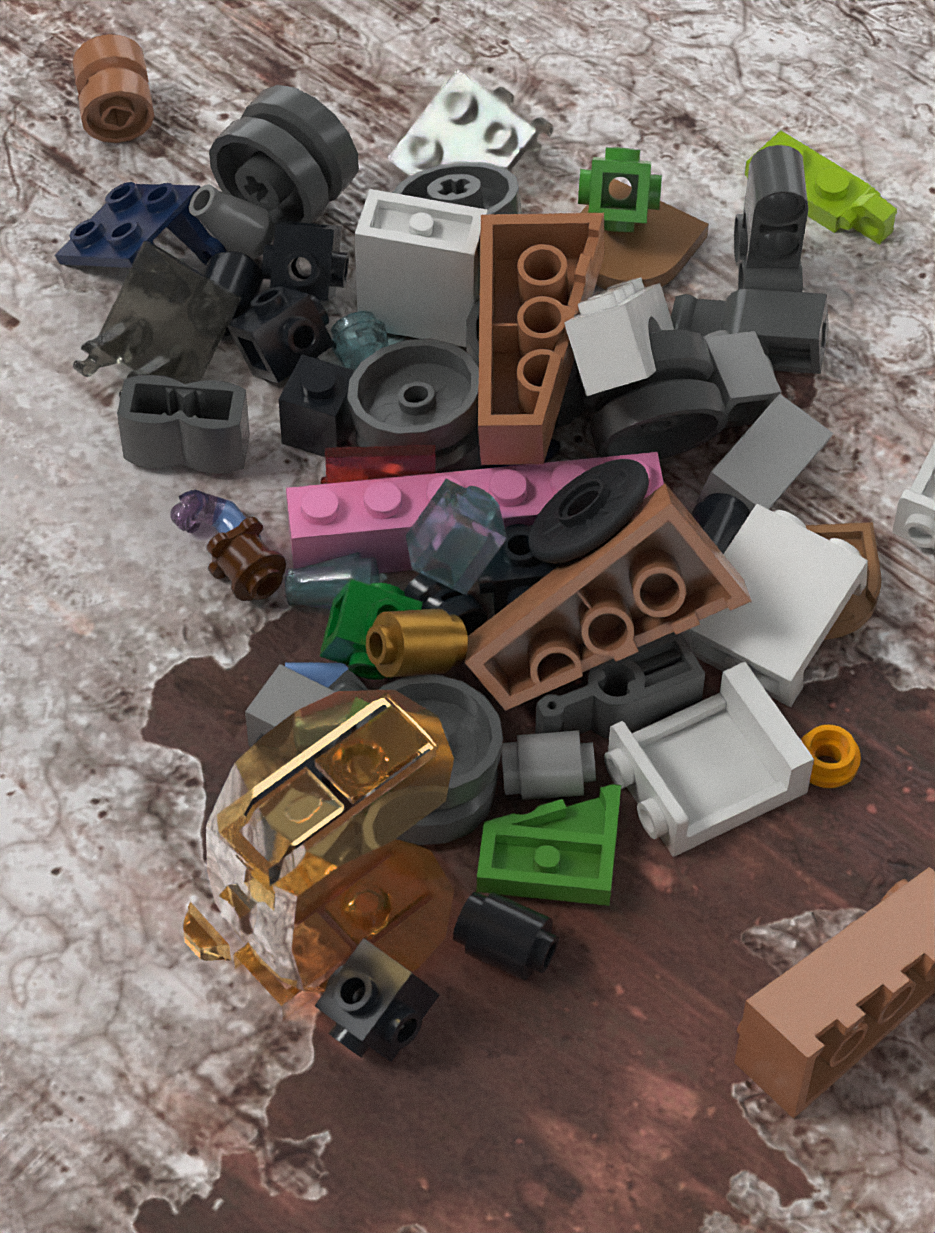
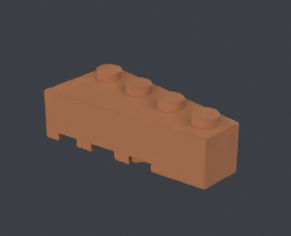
[478,213,605,465]
[464,483,752,711]
[734,867,935,1119]

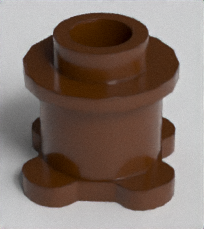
[206,517,287,601]

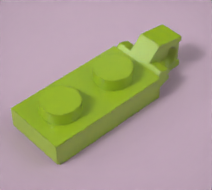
[745,130,897,245]

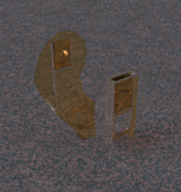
[183,690,454,1021]

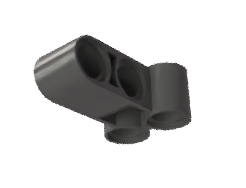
[734,145,809,292]

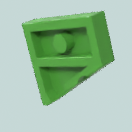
[476,784,621,906]

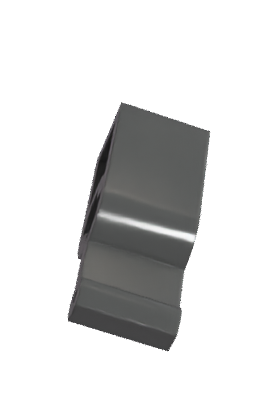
[671,289,829,374]
[535,632,705,739]

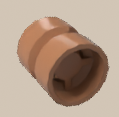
[72,34,155,143]

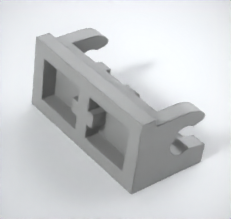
[697,394,834,513]

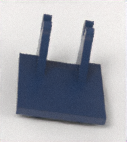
[54,182,227,304]

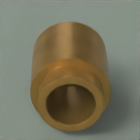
[366,609,468,677]

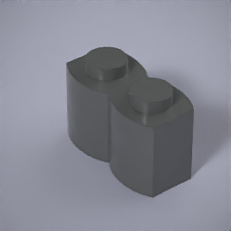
[117,375,250,473]

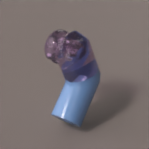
[170,489,261,539]

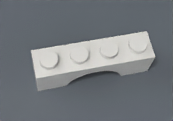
[564,277,674,396]

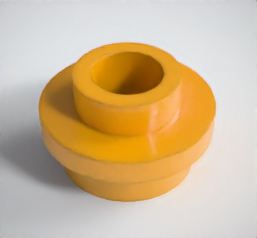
[800,724,861,788]

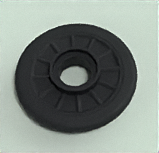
[529,459,649,563]

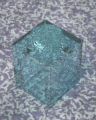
[406,479,507,595]

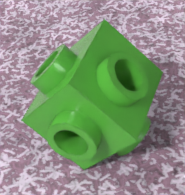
[578,147,662,232]

